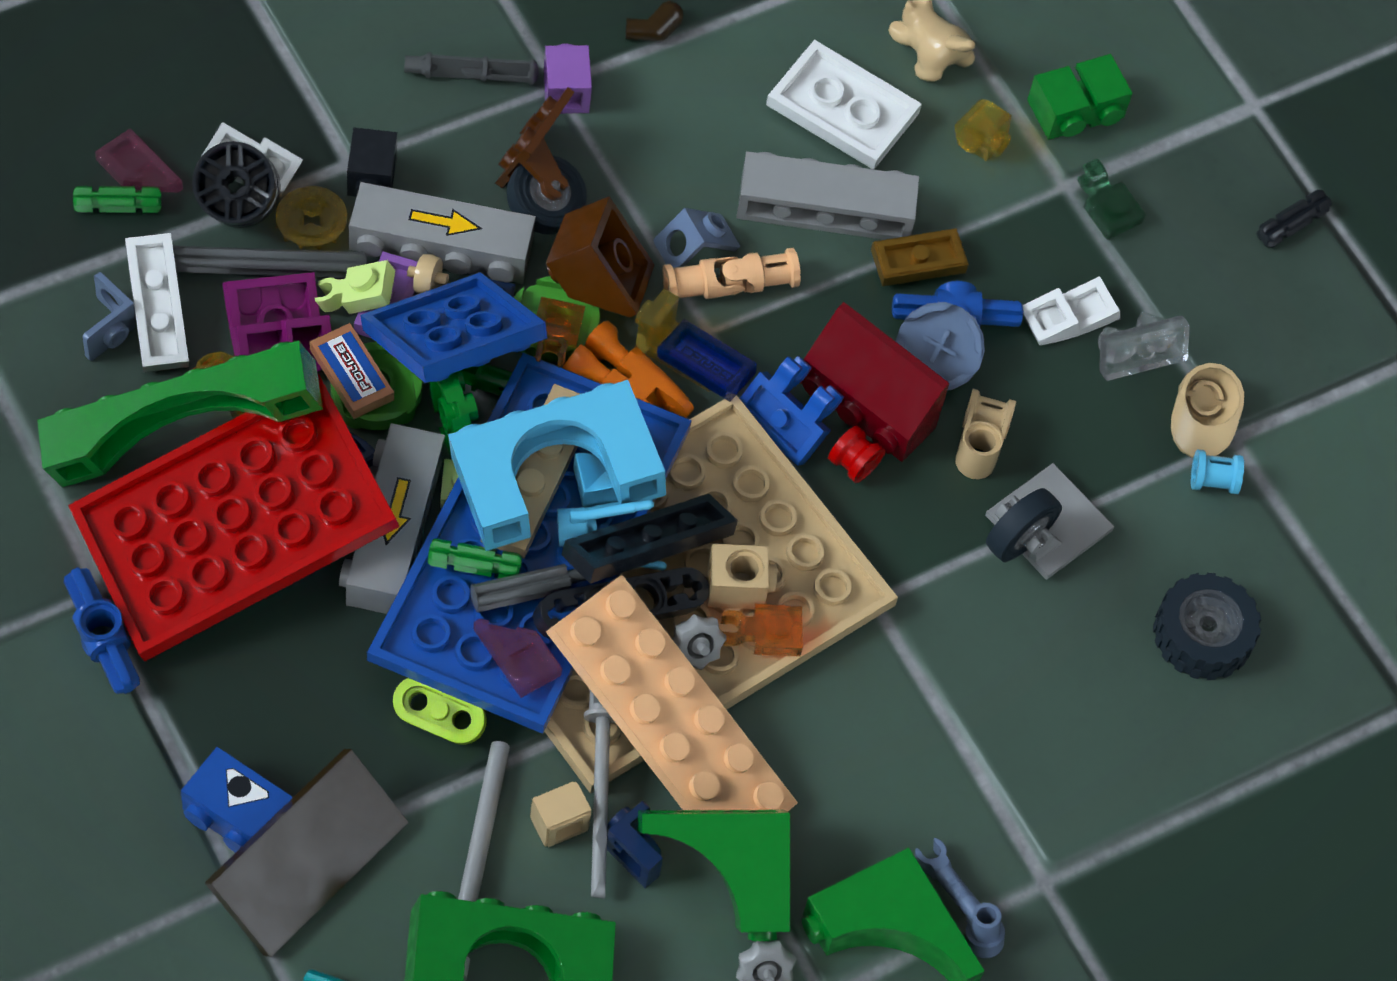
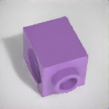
[543,44,592,113]

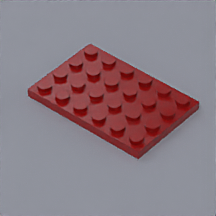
[68,374,400,662]

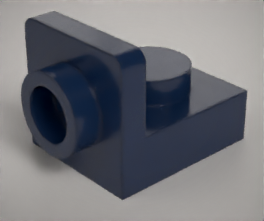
[607,801,663,888]

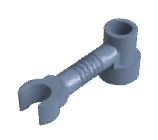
[915,838,1005,958]

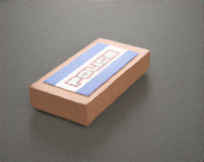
[310,323,394,419]

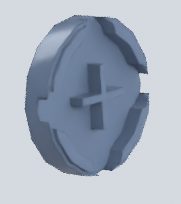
[896,302,985,390]

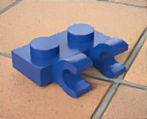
[739,356,844,466]

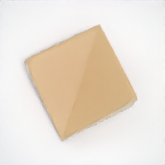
[530,782,592,848]

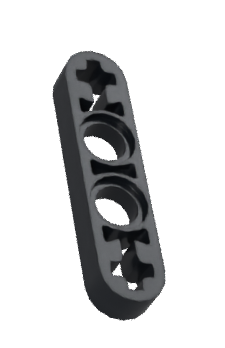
[533,567,710,639]

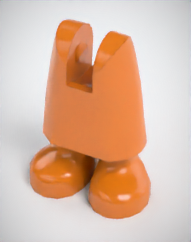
[562,320,694,418]

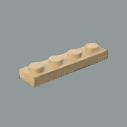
[481,384,580,559]

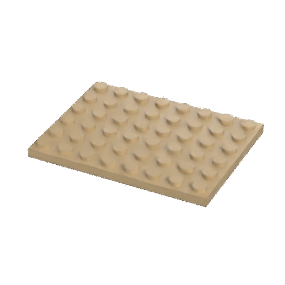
[544,393,898,794]

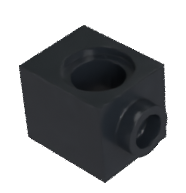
[347,127,397,197]

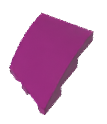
[222,272,331,372]

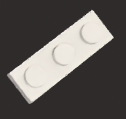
[125,233,189,372]

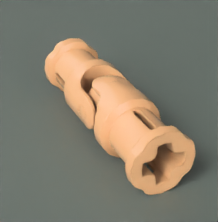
[662,248,801,304]

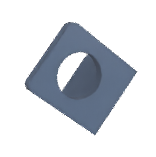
[654,208,740,268]
[83,272,137,361]

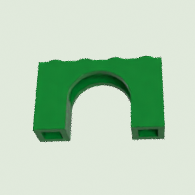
[405,891,616,981]

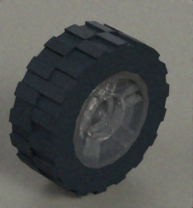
[1153,573,1261,680]

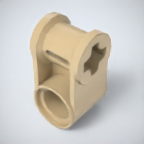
[956,389,1016,479]

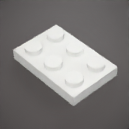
[766,40,922,169]

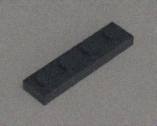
[562,493,738,584]

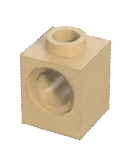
[708,544,777,609]

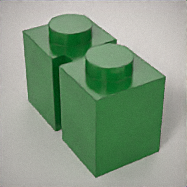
[1027,54,1133,140]

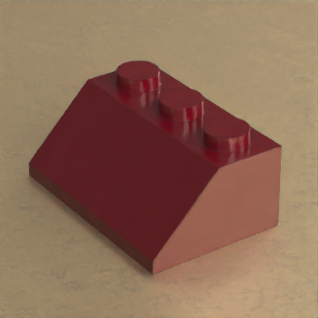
[800,302,949,462]

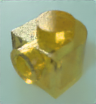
[954,99,1012,162]

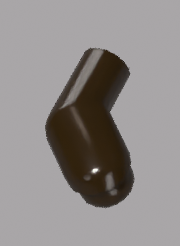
[625,1,684,41]

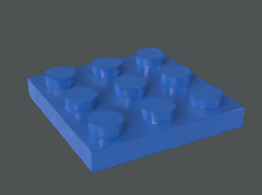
[360,272,548,383]

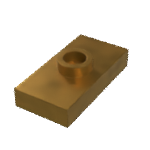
[871,228,969,287]

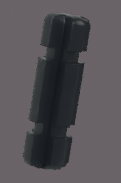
[1257,190,1332,247]

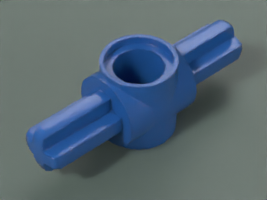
[892,281,1023,327]
[64,567,140,694]

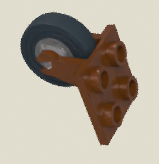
[495,87,587,235]

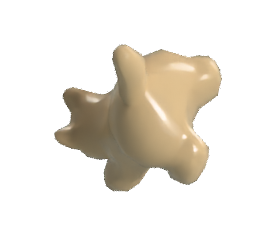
[888,0,975,82]

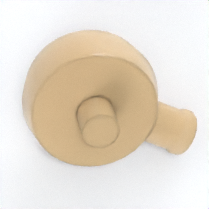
[407,254,449,294]

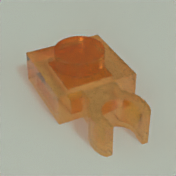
[535,297,586,367]
[721,604,803,657]

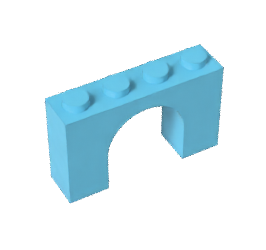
[448,380,666,551]

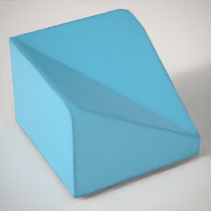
[573,453,618,507]

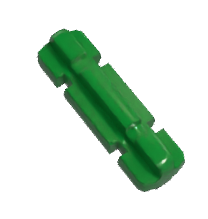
[73,186,162,213]
[428,538,522,578]

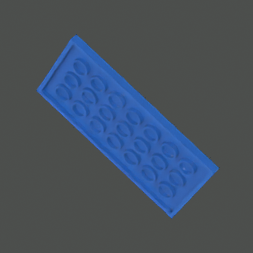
[367,353,692,734]

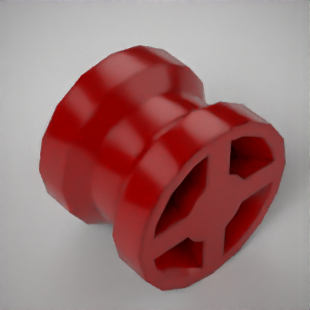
[828,425,886,484]

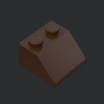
[546,196,655,318]

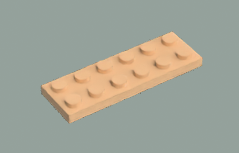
[546,574,798,811]

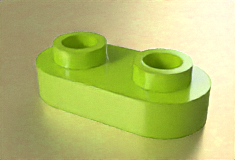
[393,678,487,745]

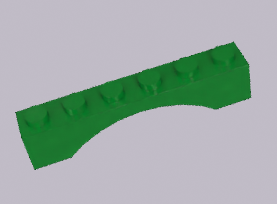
[37,340,323,488]

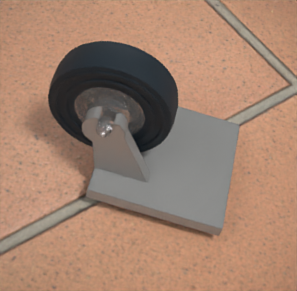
[985,463,1114,580]

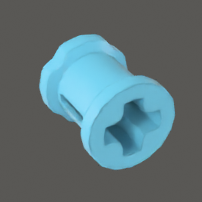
[1191,449,1244,494]

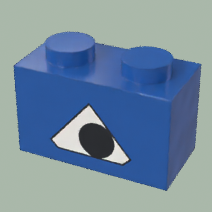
[181,747,293,853]

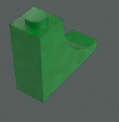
[638,809,790,941]
[801,847,984,981]

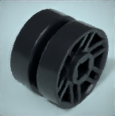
[192,141,281,228]

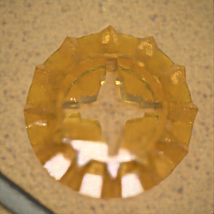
[276,186,347,251]

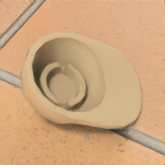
[1171,363,1244,458]

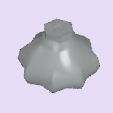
[672,614,727,670]
[736,941,797,981]

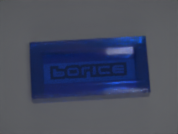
[657,319,757,402]

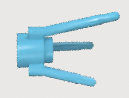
[557,500,667,571]

